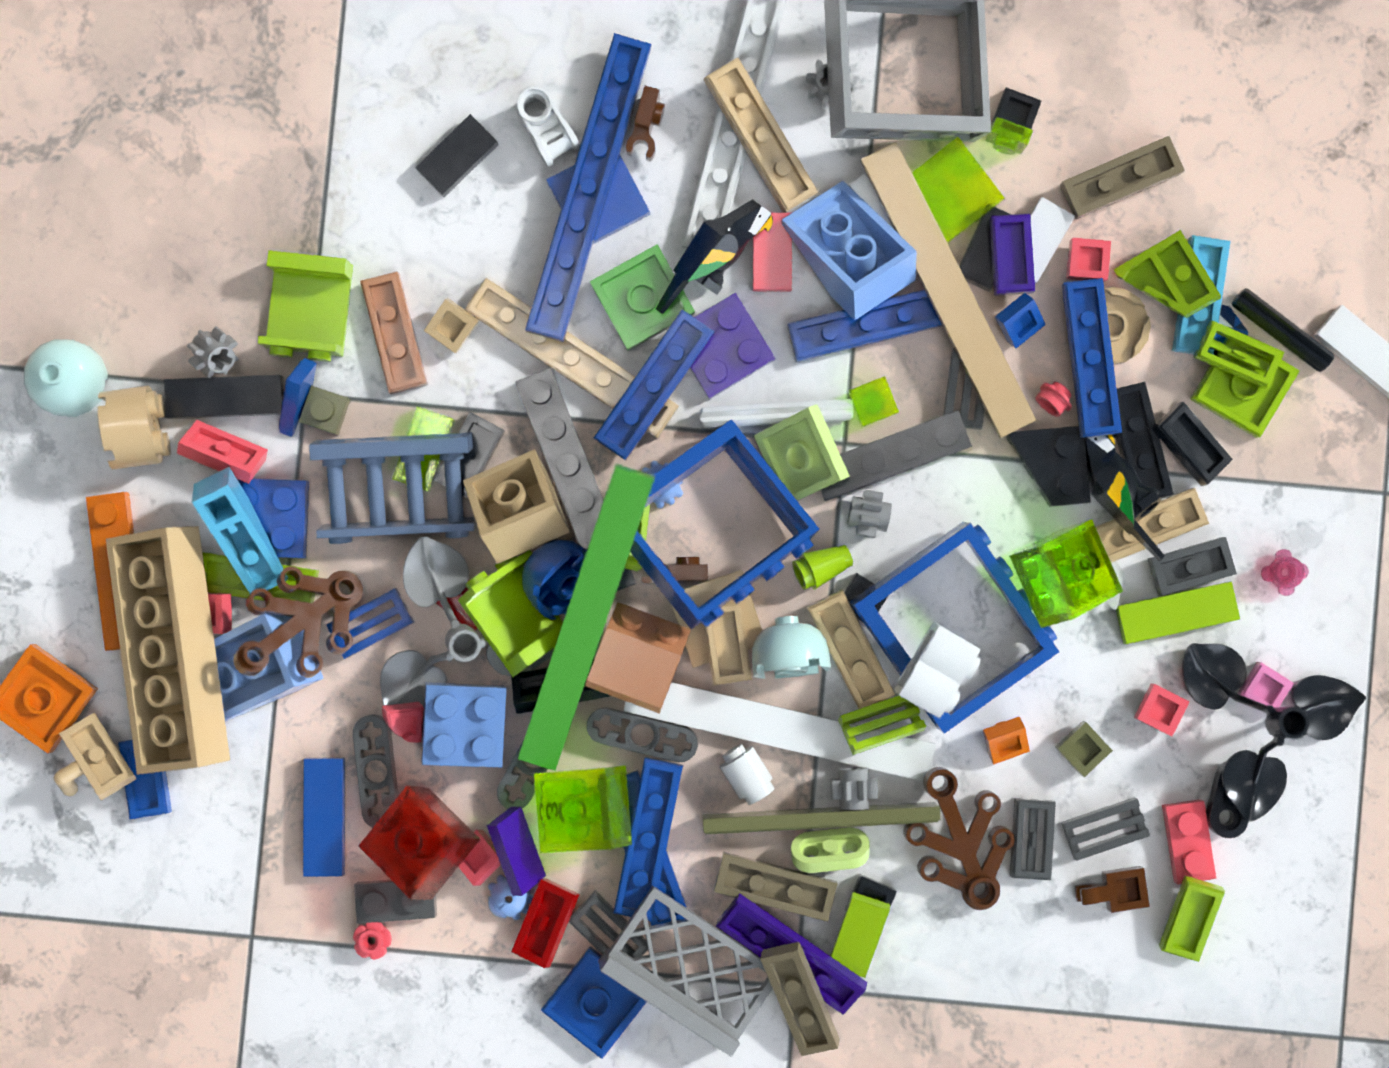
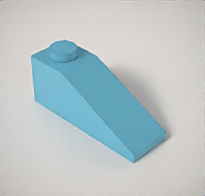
[192,467,288,594]

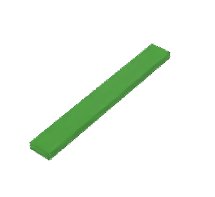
[518,464,655,771]

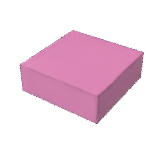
[1237,662,1294,708]

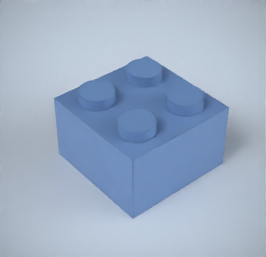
[421,682,506,768]

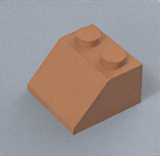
[585,602,691,714]

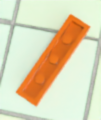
[86,492,134,651]

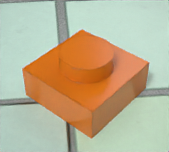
[983,716,1030,765]

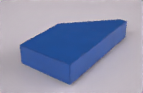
[278,358,317,437]

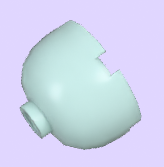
[24,339,108,417]
[752,616,831,679]

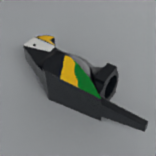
[656,199,773,314]
[1085,434,1165,562]

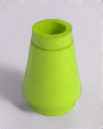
[792,545,853,590]

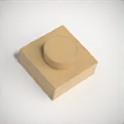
[424,298,479,354]

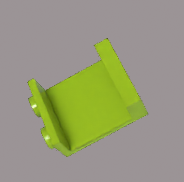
[258,250,353,362]
[458,550,563,677]

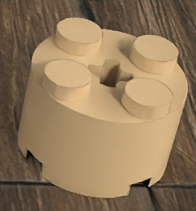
[97,386,171,470]

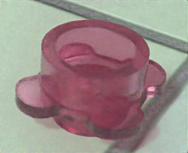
[1261,549,1309,596]

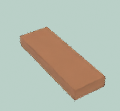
[360,271,428,394]

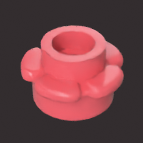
[1035,381,1072,417]
[353,922,392,960]

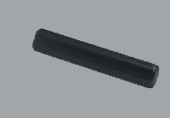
[1232,288,1335,372]

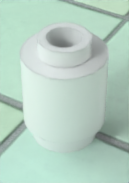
[720,744,775,805]

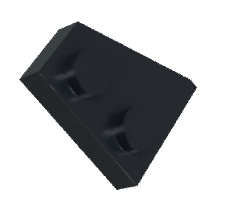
[1007,426,1091,507]

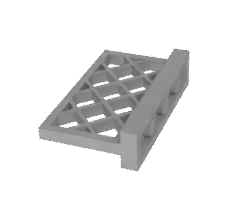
[598,886,773,1057]

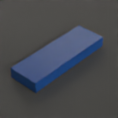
[303,758,345,877]

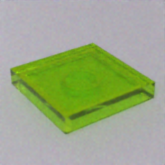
[912,137,1005,243]

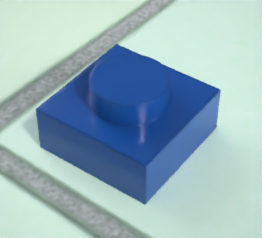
[995,293,1046,348]

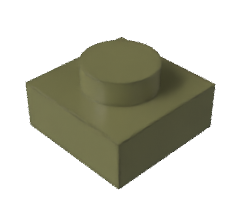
[299,385,351,435]
[1055,721,1113,777]

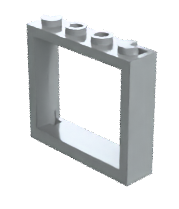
[824,0,991,142]

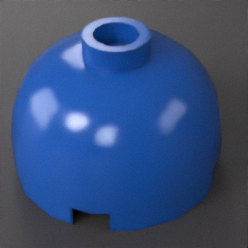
[522,540,587,620]

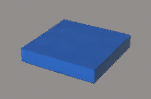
[546,155,651,244]
[541,946,647,1059]

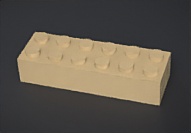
[106,526,230,774]

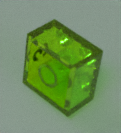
[1010,519,1123,628]
[534,765,632,854]

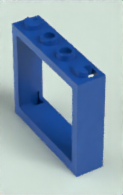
[630,419,819,630]
[849,522,1060,734]

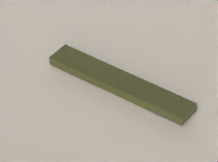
[703,802,941,834]

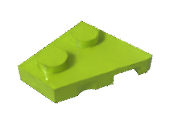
[1114,230,1221,318]

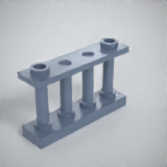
[309,432,477,544]

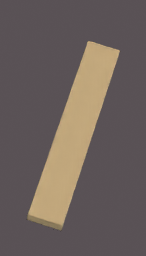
[464,278,679,439]

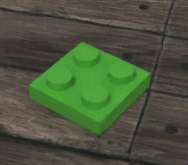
[589,244,695,351]

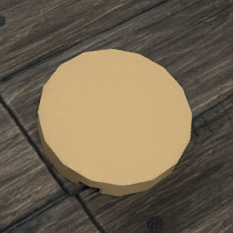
[1104,287,1151,365]

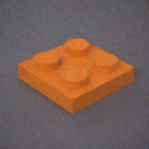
[0,644,98,754]

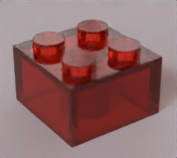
[358,785,481,900]

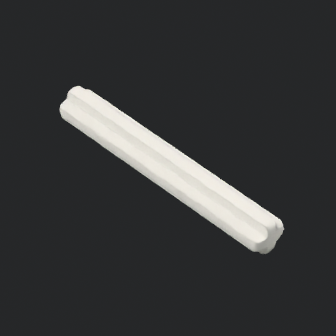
[700,399,853,429]

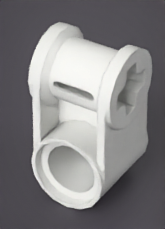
[517,87,580,167]

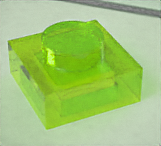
[985,117,1033,155]
[848,376,899,427]

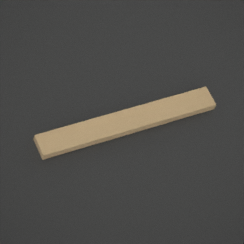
[860,142,1036,438]

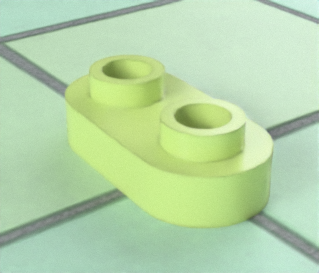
[791,827,870,873]

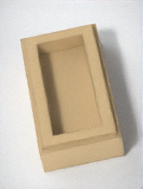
[705,602,752,685]

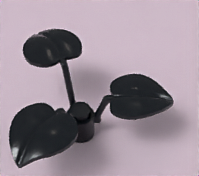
[1182,643,1366,822]

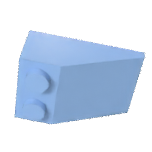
[782,181,917,320]
[214,613,324,721]

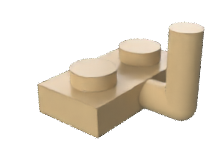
[54,712,136,801]

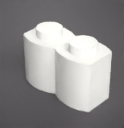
[894,622,981,718]

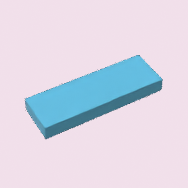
[1172,235,1231,355]

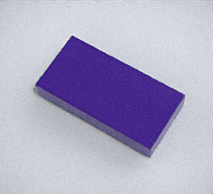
[989,214,1035,296]
[487,806,546,896]

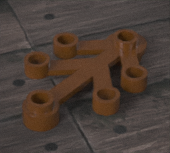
[233,566,363,678]
[903,767,1015,910]

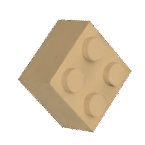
[463,449,570,564]

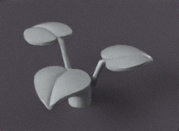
[380,536,554,707]

